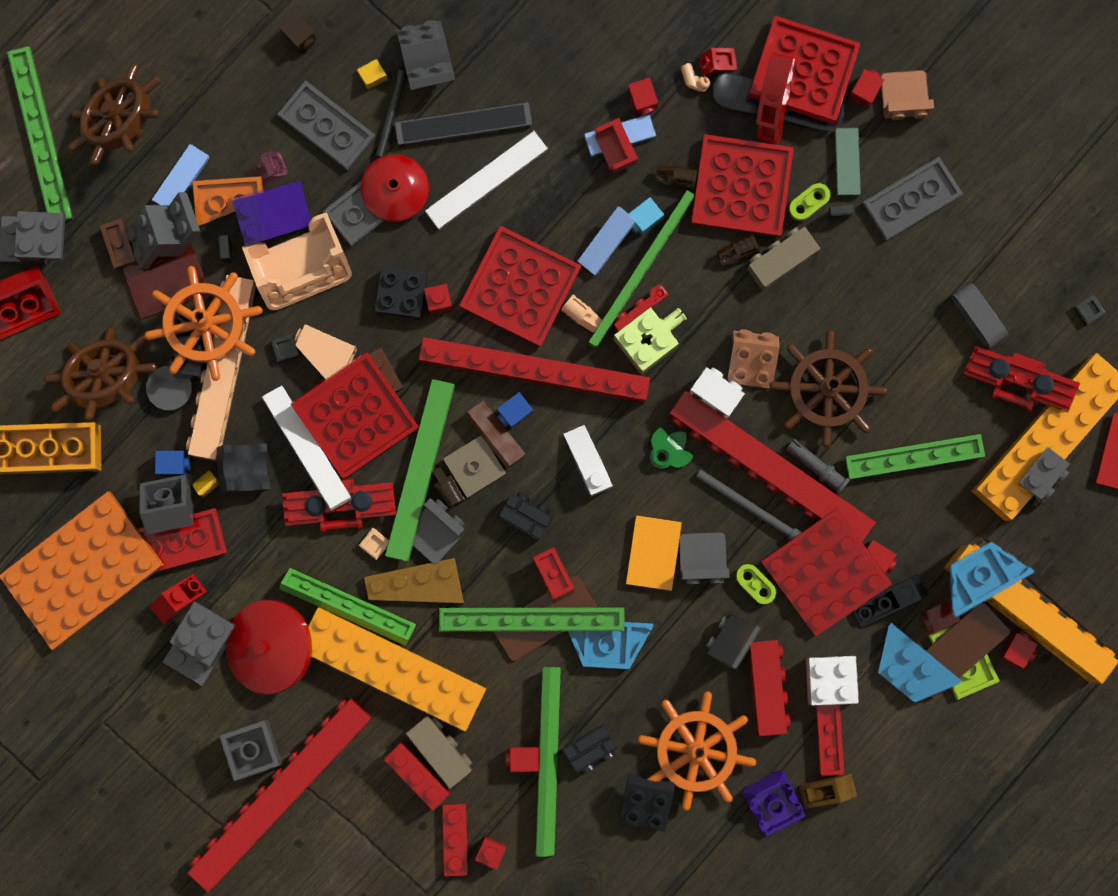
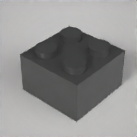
[140,475,193,534]
[220,720,282,781]

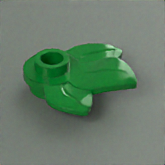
[650,428,693,469]

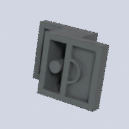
[397,20,455,90]
[127,192,200,269]
[0,211,66,264]
[163,601,236,686]

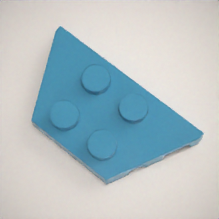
[949,542,1034,617]
[568,622,653,669]
[878,623,962,703]

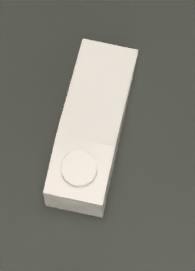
[563,425,613,497]

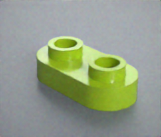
[789,183,830,221]
[736,564,776,604]

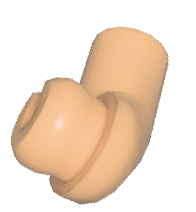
[680,64,710,92]

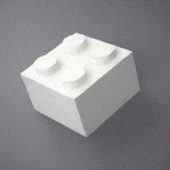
[689,367,745,419]
[806,656,859,705]

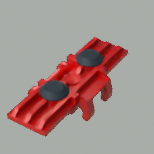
[963,346,1080,413]
[282,478,396,533]

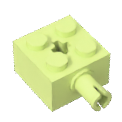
[614,307,687,375]

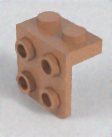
[881,71,934,120]
[728,329,780,388]

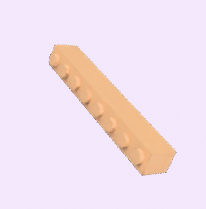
[186,275,256,461]

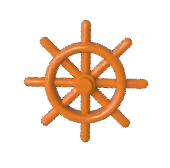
[144,266,262,381]
[637,691,756,811]

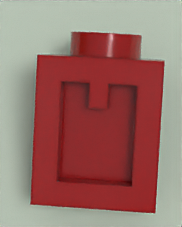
[700,48,737,76]

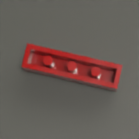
[748,640,790,736]

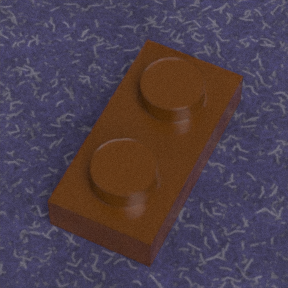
[100,219,137,270]
[369,347,403,393]

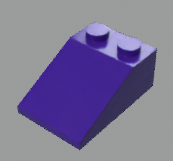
[232,181,311,245]

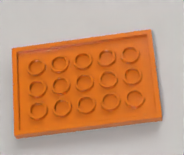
[0,491,164,650]

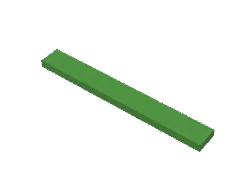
[7,46,73,221]
[588,190,694,349]
[385,379,455,562]
[439,608,625,631]
[536,667,561,857]

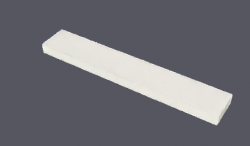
[425,131,548,230]
[262,386,351,511]

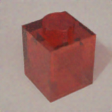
[921,600,961,633]

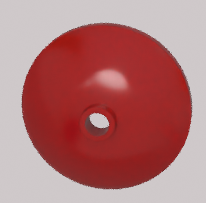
[361,154,429,222]

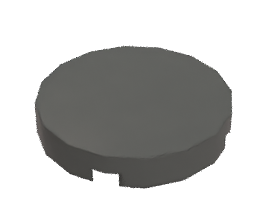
[146,366,193,411]

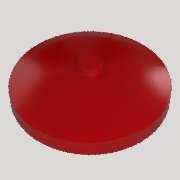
[226,600,312,694]

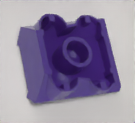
[742,771,805,837]

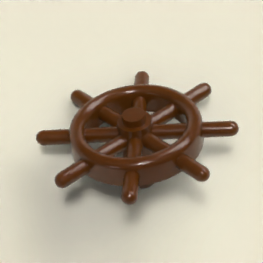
[68,63,161,166]
[44,327,157,421]
[769,330,888,448]

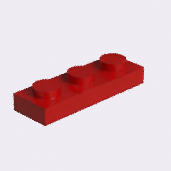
[815,704,844,776]
[443,804,468,876]

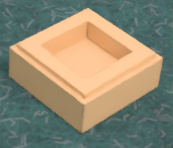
[359,528,389,560]

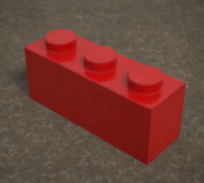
[384,742,451,810]

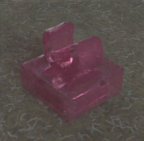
[257,152,288,178]

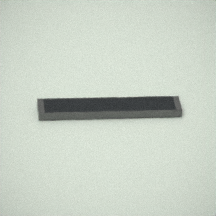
[395,102,532,146]

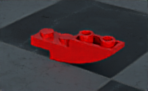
[756,52,795,144]

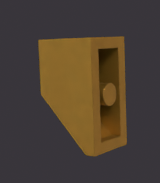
[799,774,857,809]

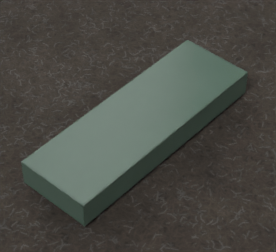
[835,128,861,197]

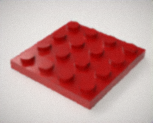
[748,16,860,125]
[691,134,794,237]
[459,226,582,347]
[290,351,419,479]
[761,508,892,636]

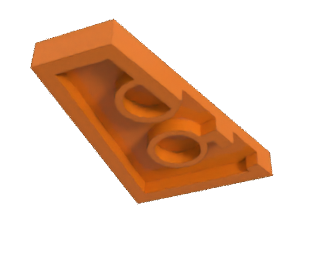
[193,177,263,226]

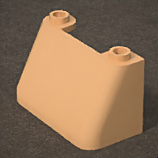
[242,212,352,310]

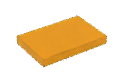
[626,516,682,591]

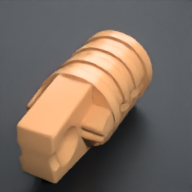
[561,294,603,333]

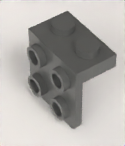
[1018,447,1070,507]
[413,498,467,564]
[679,533,729,584]

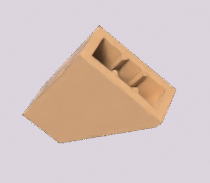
[294,325,357,379]

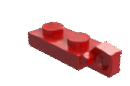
[613,284,669,333]

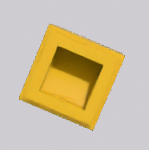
[357,59,387,89]
[193,470,219,497]

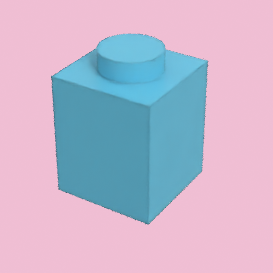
[629,197,664,236]

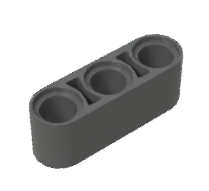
[951,283,1008,349]

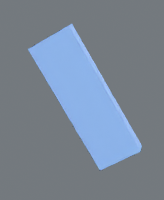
[584,115,656,157]
[152,144,210,205]
[578,207,637,275]

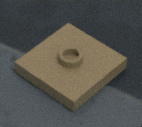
[443,436,506,498]

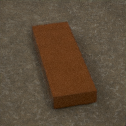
[465,401,526,468]

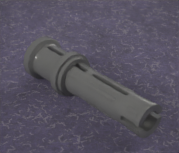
[786,439,850,496]

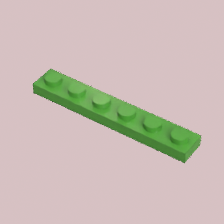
[844,434,985,479]
[279,568,416,646]

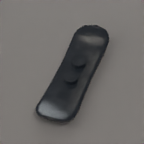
[713,73,844,131]

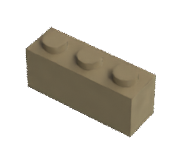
[747,227,821,291]
[406,715,473,788]

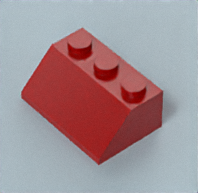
[0,265,61,340]

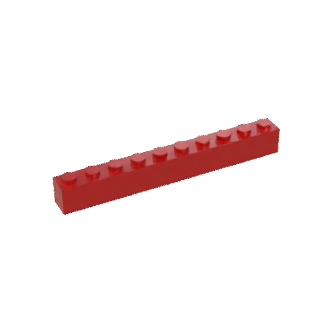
[419,337,650,403]
[668,391,876,542]
[188,699,373,892]

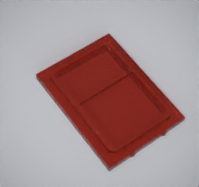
[122,243,206,319]

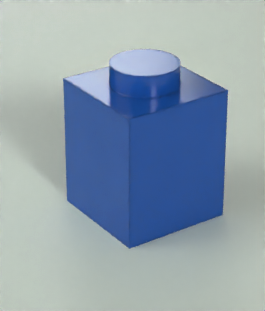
[497,392,533,429]
[155,451,191,476]

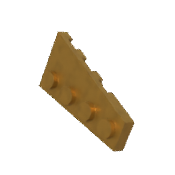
[364,558,464,603]

